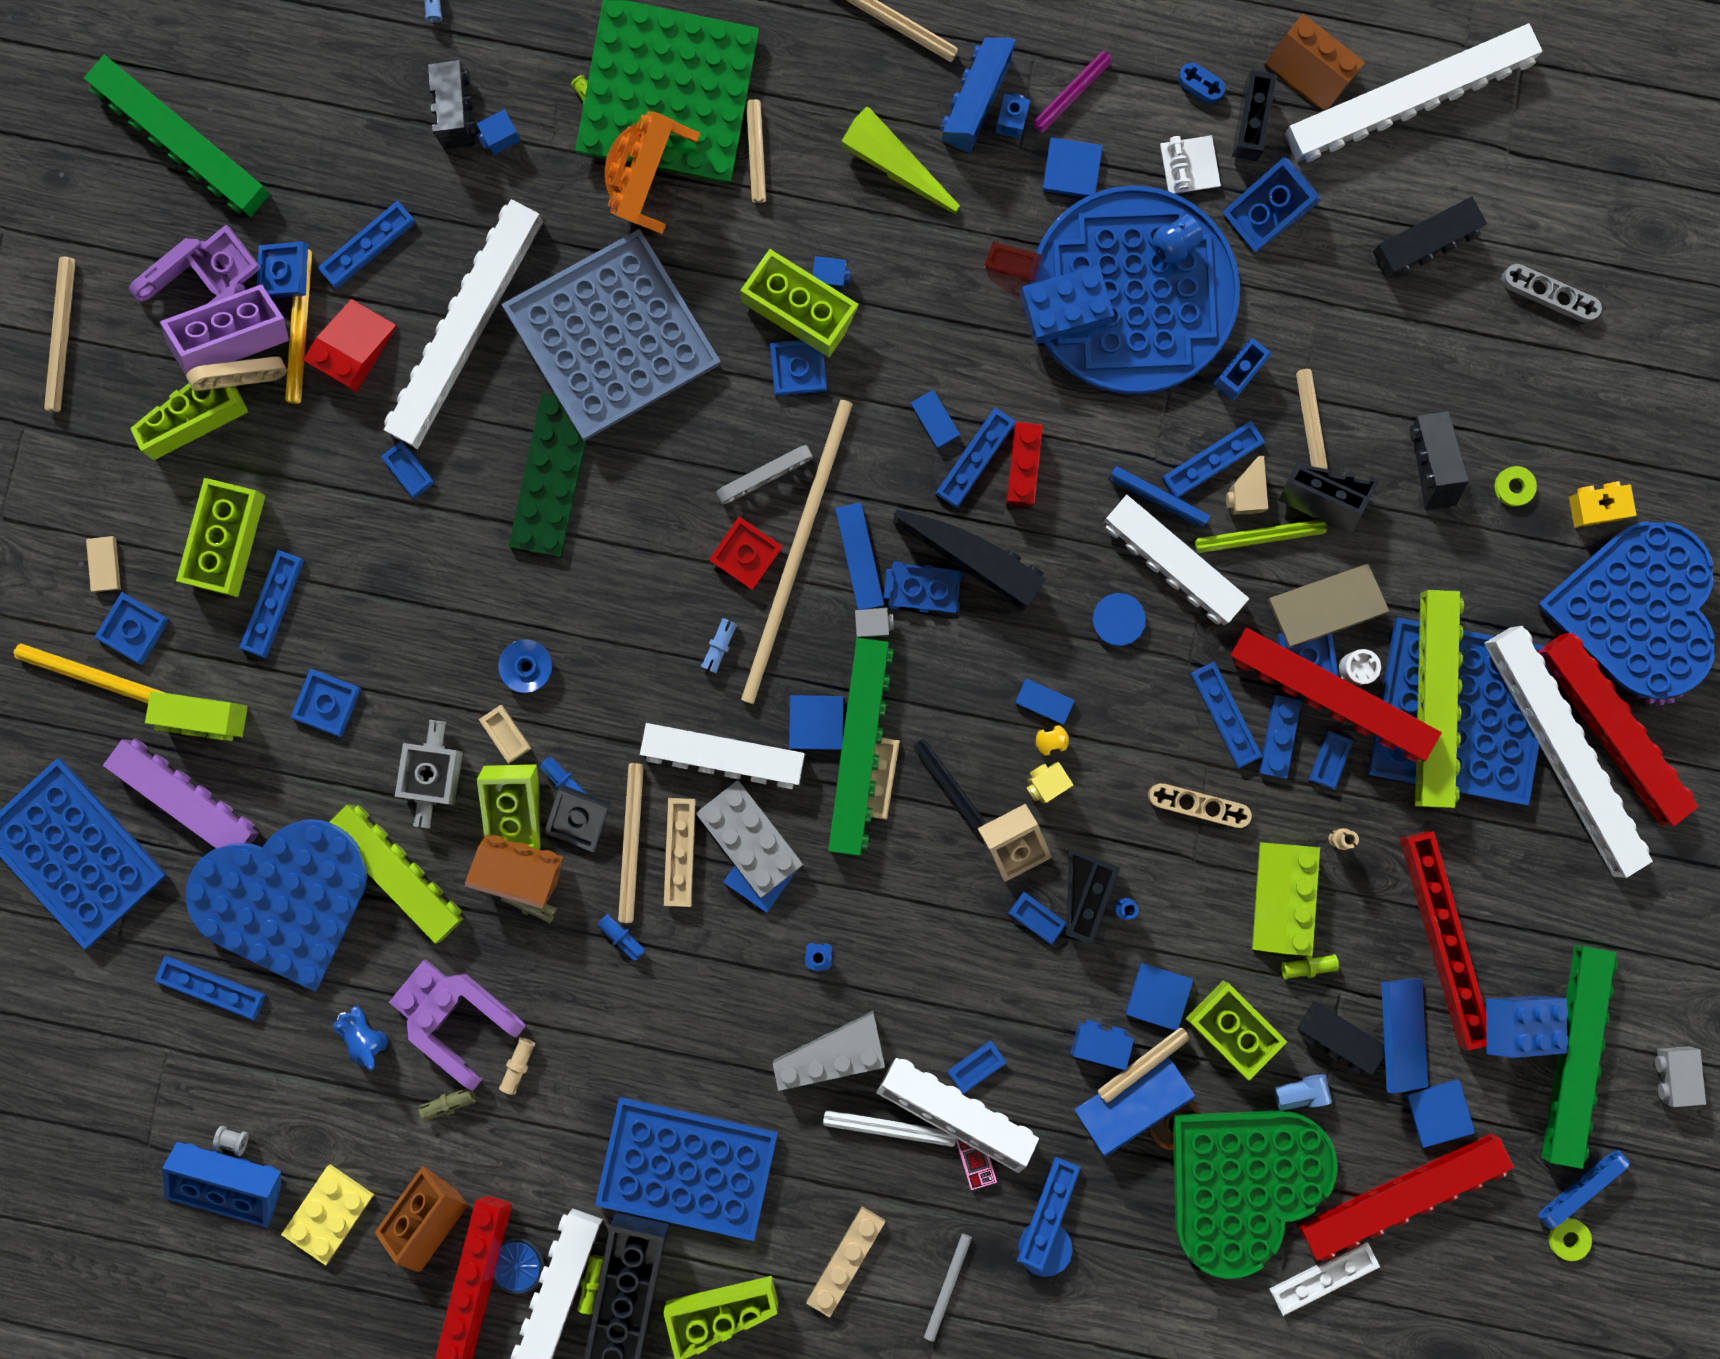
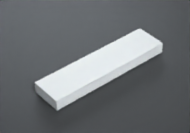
[1269,1240,1380,1316]

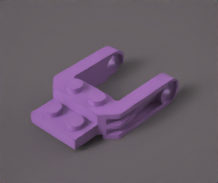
[129,225,261,304]
[389,959,526,1090]

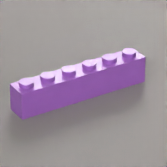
[103,739,259,849]

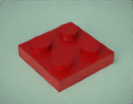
[709,517,783,591]

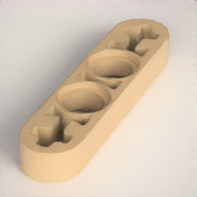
[186,357,287,391]
[1148,783,1252,828]

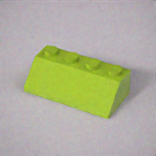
[740,249,859,357]
[1252,842,1320,956]

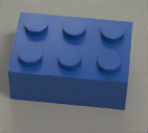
[1020,265,1114,345]
[1486,996,1568,1058]

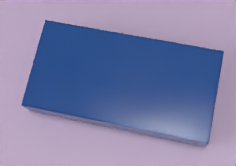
[910,390,960,449]
[381,440,435,499]
[1015,679,1075,725]
[1308,731,1354,790]
[1008,891,1067,945]
[947,1040,1007,1094]

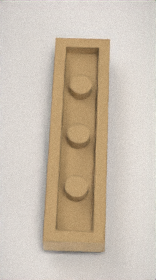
[664,798,696,907]
[807,1207,885,1317]

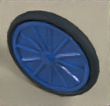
[493,1237,545,1295]

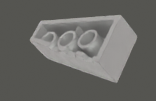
[773,1011,885,1091]

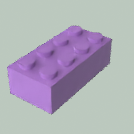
[160,284,289,375]

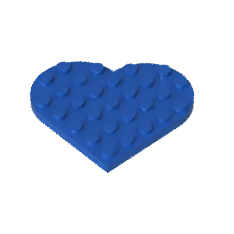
[1537,521,1715,699]
[186,819,367,992]

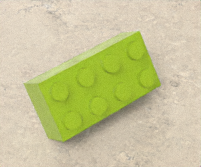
[176,478,266,597]

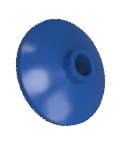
[498,639,552,693]

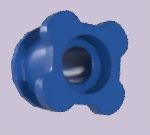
[805,943,832,971]

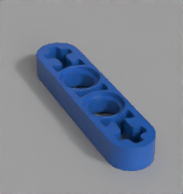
[1538,1150,1630,1229]

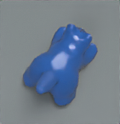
[333,1006,388,1071]

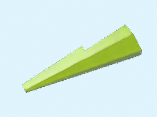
[842,107,960,214]

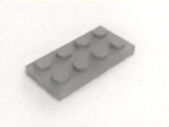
[696,780,804,898]

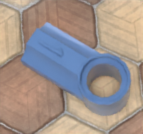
[1274,1074,1332,1111]

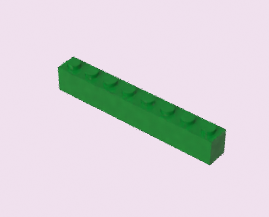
[84,54,271,217]
[828,638,894,855]
[1541,945,1618,1169]

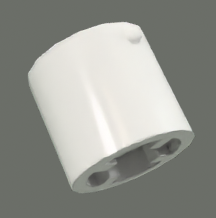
[1339,649,1381,686]

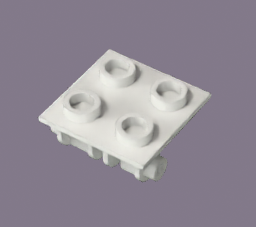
[1160,135,1221,194]

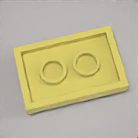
[281,1164,375,1265]

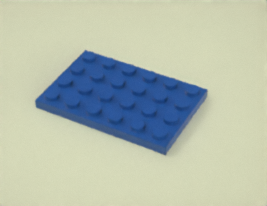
[0,758,168,950]
[595,1097,778,1241]

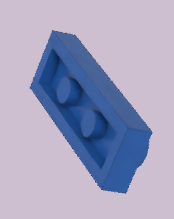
[1259,695,1302,779]

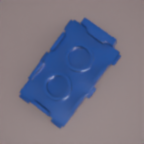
[883,561,963,613]

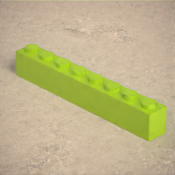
[1415,590,1464,808]

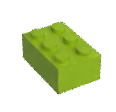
[145,691,248,741]
[1185,981,1287,1081]

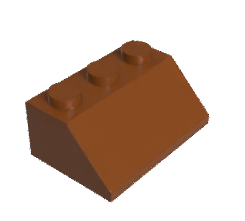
[1264,14,1365,111]
[465,835,563,909]
[374,1166,468,1272]

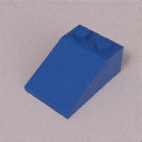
[1222,157,1322,252]

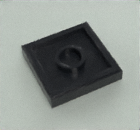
[544,784,611,853]

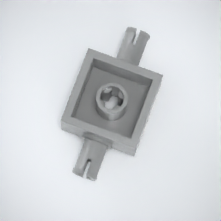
[395,720,463,828]

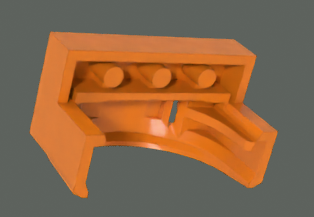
[605,111,700,234]

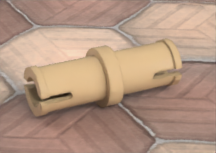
[1328,828,1359,850]
[499,1038,535,1095]

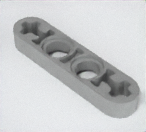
[1501,264,1602,323]
[716,445,813,505]

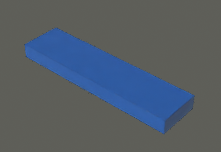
[317,200,416,290]
[935,407,1016,509]
[1161,421,1265,498]
[1109,466,1210,528]
[835,502,884,610]
[239,550,305,658]
[1189,661,1263,769]
[154,956,266,1020]
[1017,1157,1081,1272]

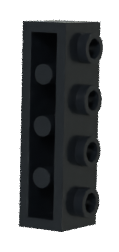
[1372,196,1487,279]

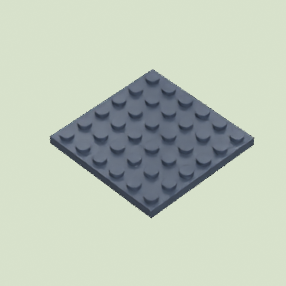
[502,229,721,442]

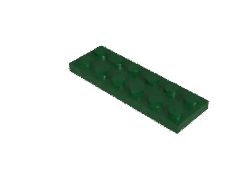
[508,393,587,558]

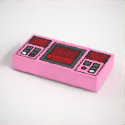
[956,1138,997,1190]

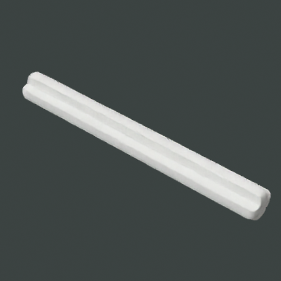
[823,1111,956,1147]

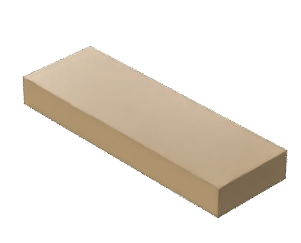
[868,738,900,820]

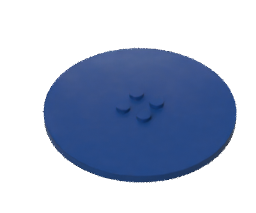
[1029,186,1240,395]

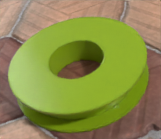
[1495,466,1537,507]
[1548,1218,1592,1261]

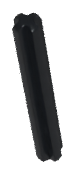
[913,739,985,830]

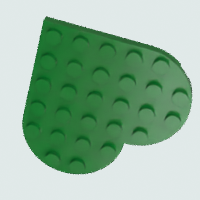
[1173,1111,1338,1279]

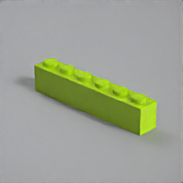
[330,805,464,944]

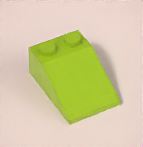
[477,764,540,850]

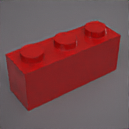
[1005,422,1043,508]

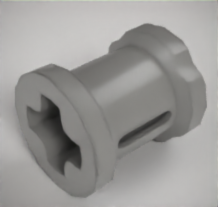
[212,1126,249,1156]

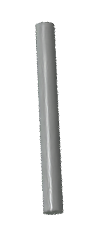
[924,1233,972,1341]

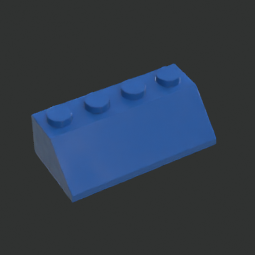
[940,38,1016,153]
[162,1142,281,1228]

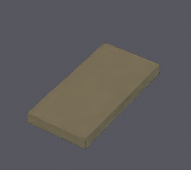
[1268,564,1389,649]

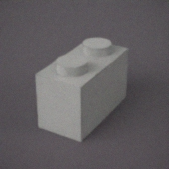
[1655,1046,1706,1107]

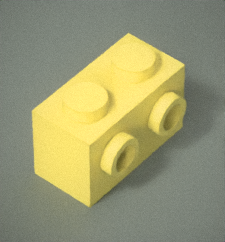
[1026,762,1073,803]

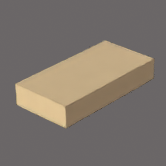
[86,536,121,593]
[479,705,532,764]

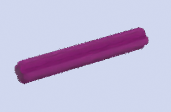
[1033,51,1112,133]

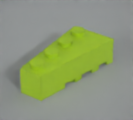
[130,383,248,460]
[664,1276,778,1359]

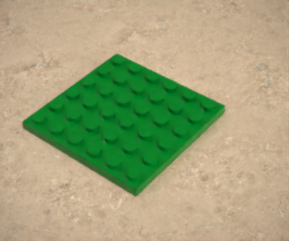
[575,0,759,184]

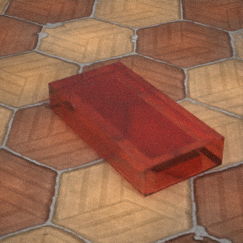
[984,242,1043,282]

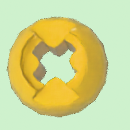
[1036,725,1069,756]

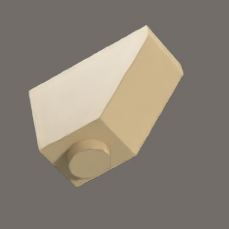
[1226,456,1268,515]

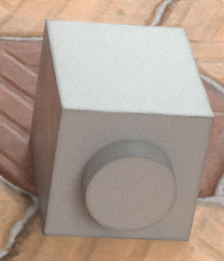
[855,608,894,639]

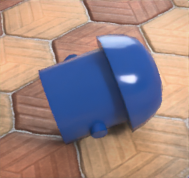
[1152,214,1204,264]

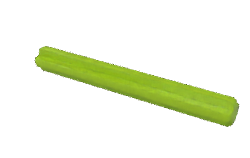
[1195,520,1327,553]

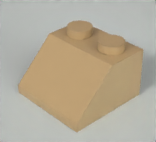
[978,804,1052,882]

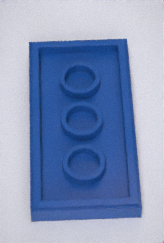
[1381,978,1428,1093]
[1074,1056,1196,1157]

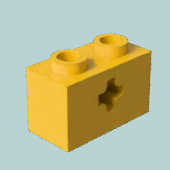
[1569,482,1637,528]

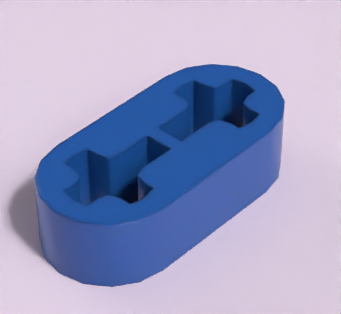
[1178,63,1225,104]

